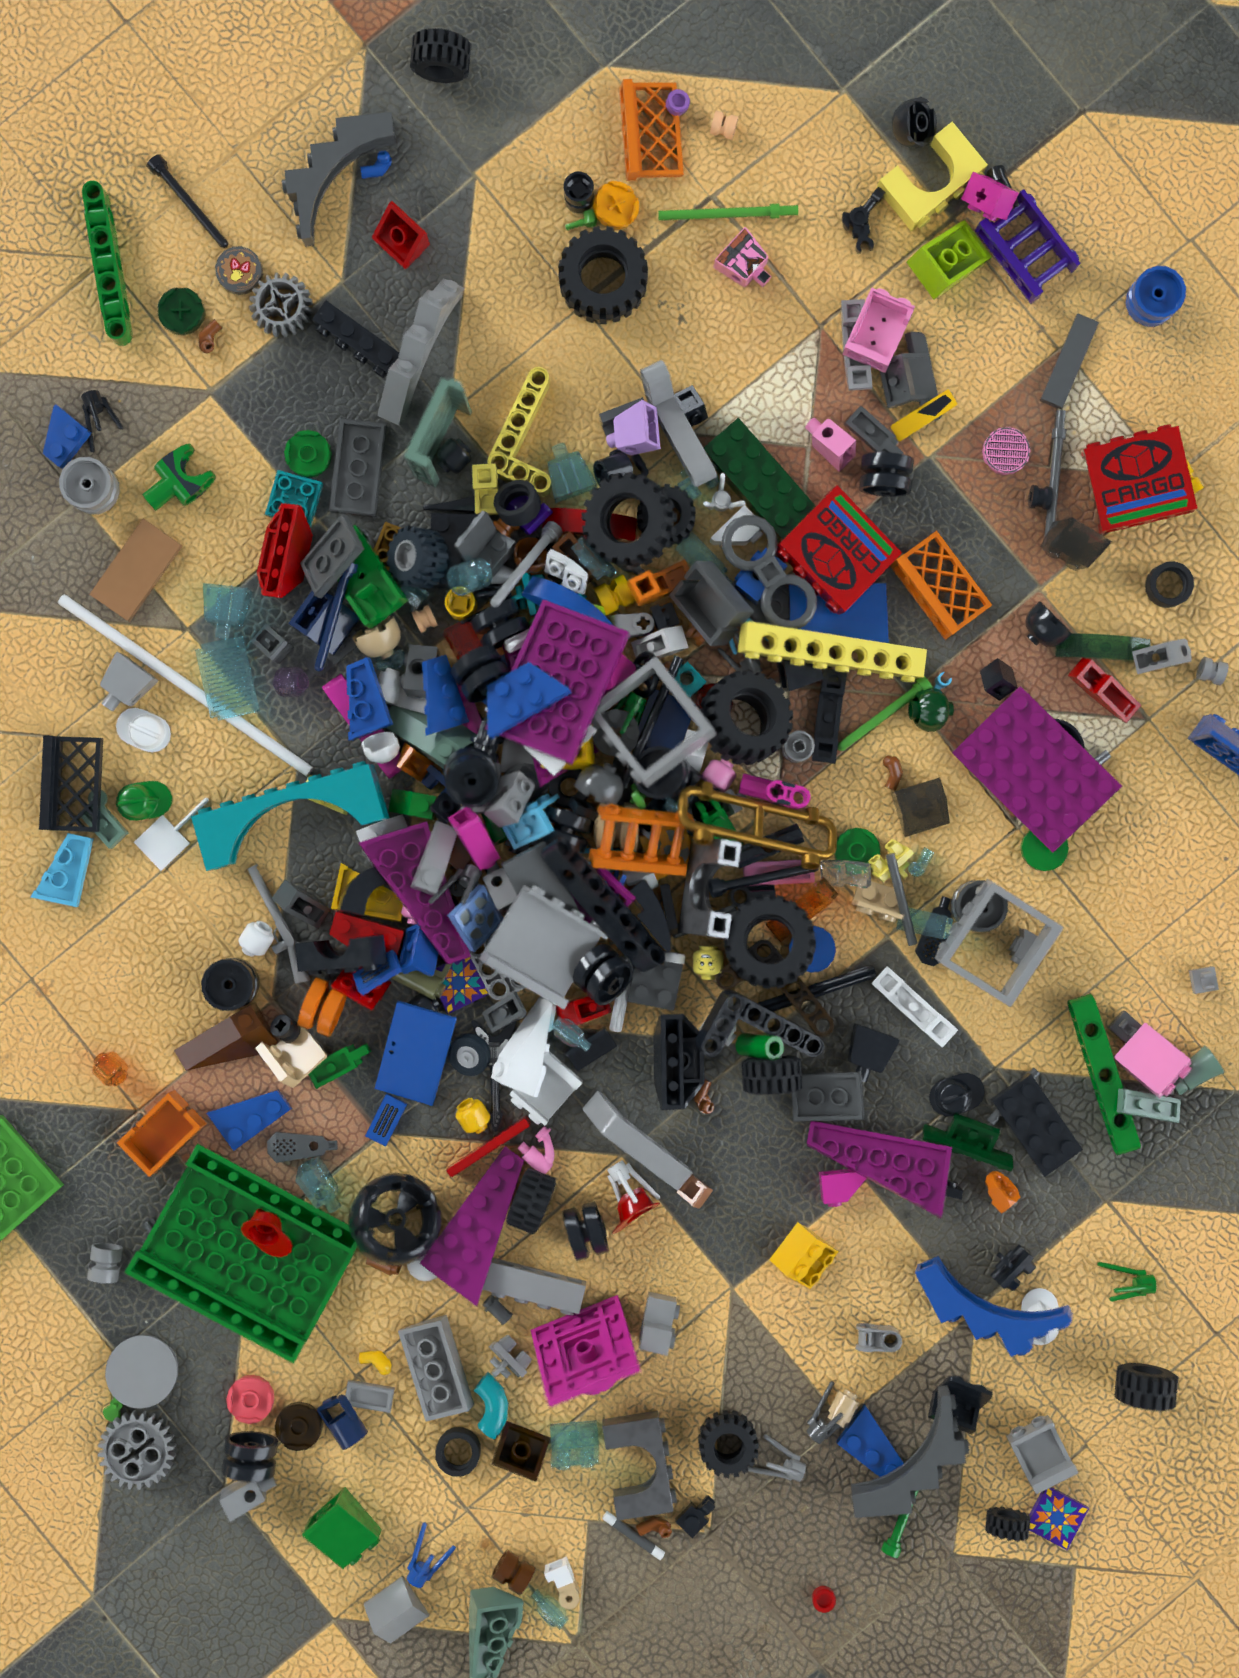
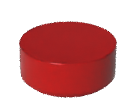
[812,1586,836,1613]

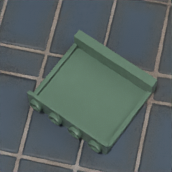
[404,378,472,488]

